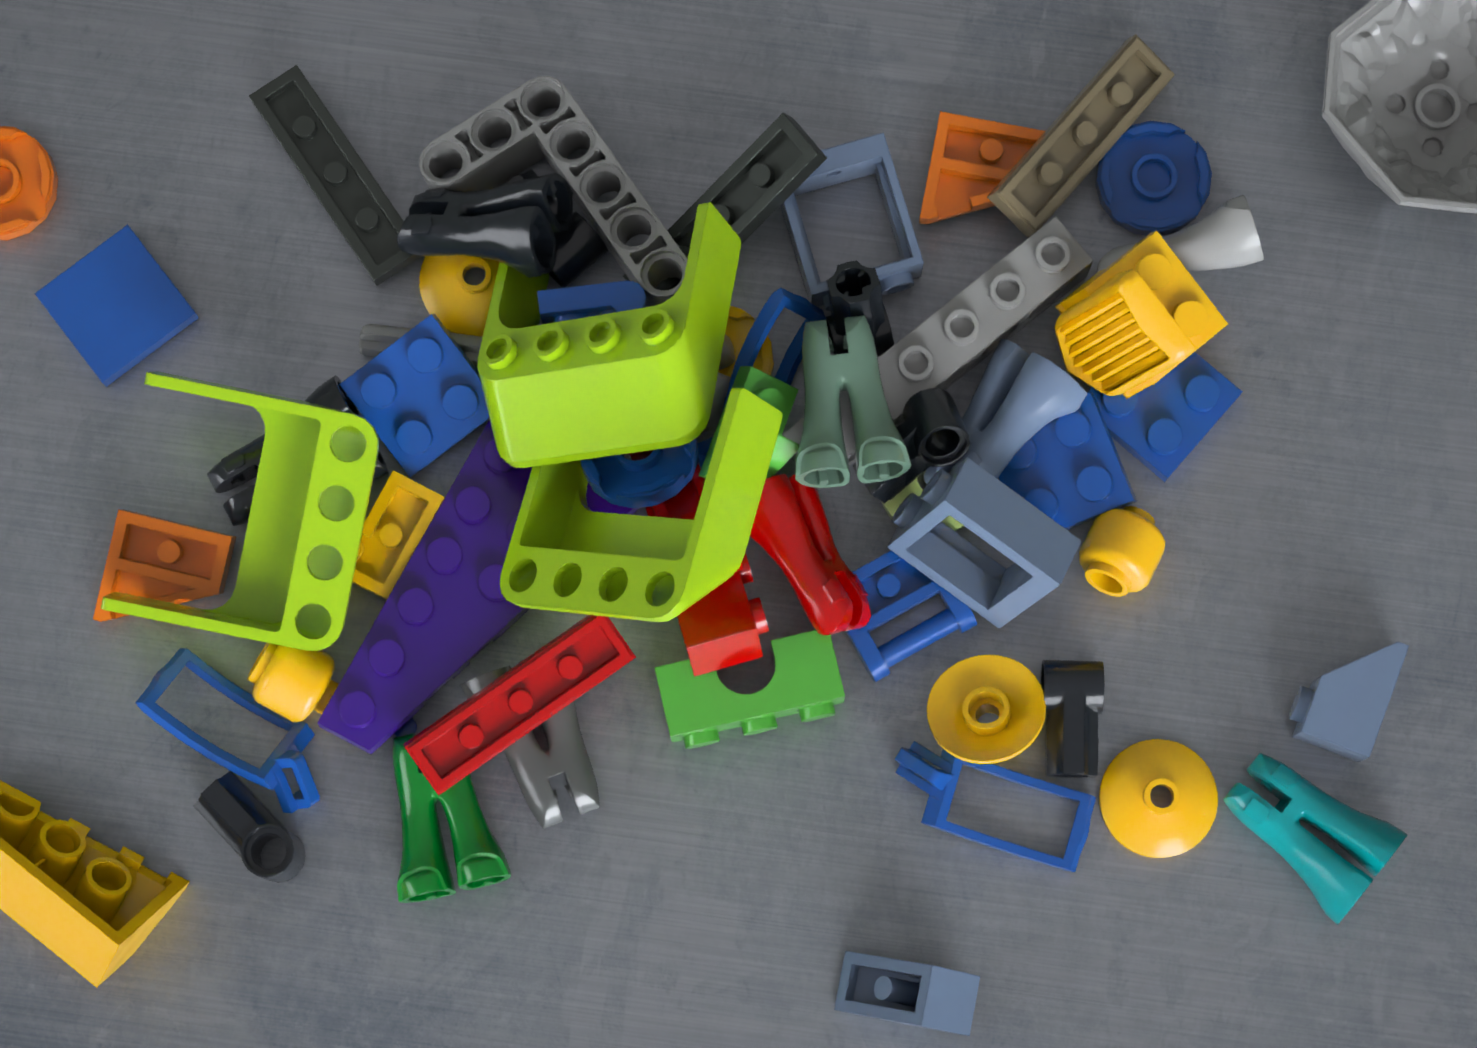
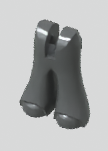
[460,660,600,829]

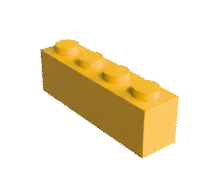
[0,780,190,987]

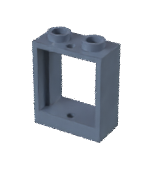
[780,132,924,311]
[887,457,1081,629]

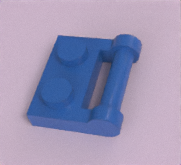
[537,280,646,324]
[845,551,977,682]

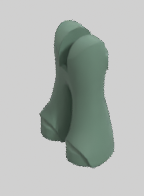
[795,315,911,488]

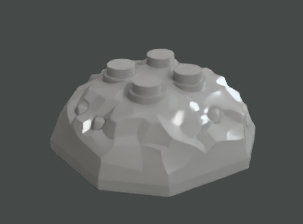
[1322,0,1477,214]

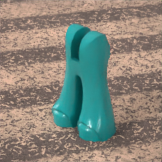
[1223,753,1408,925]

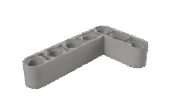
[419,76,687,307]

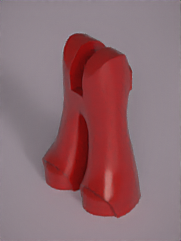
[750,474,871,635]

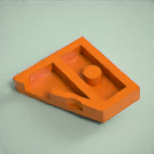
[919,111,1045,224]
[93,509,236,622]

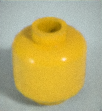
[1079,506,1165,597]
[247,643,339,723]

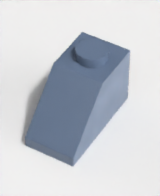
[1289,642,1409,762]
[834,951,980,1036]

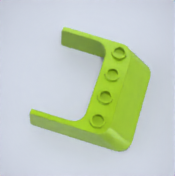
[477,202,741,468]
[101,371,379,651]
[500,388,783,622]

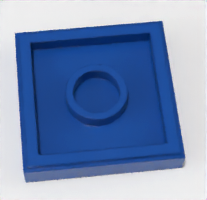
[34,224,199,387]

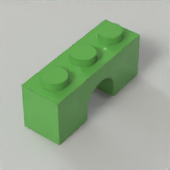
[654,630,845,749]

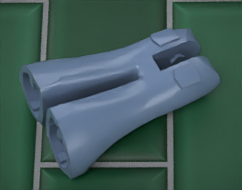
[924,339,1087,484]

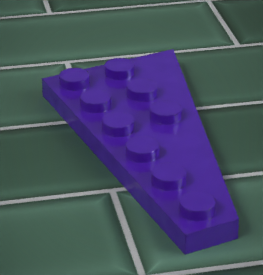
[317,419,639,754]

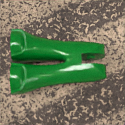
[392,733,512,903]

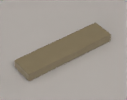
[987,34,1175,238]

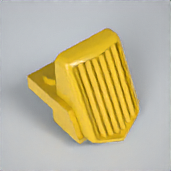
[1054,231,1228,399]

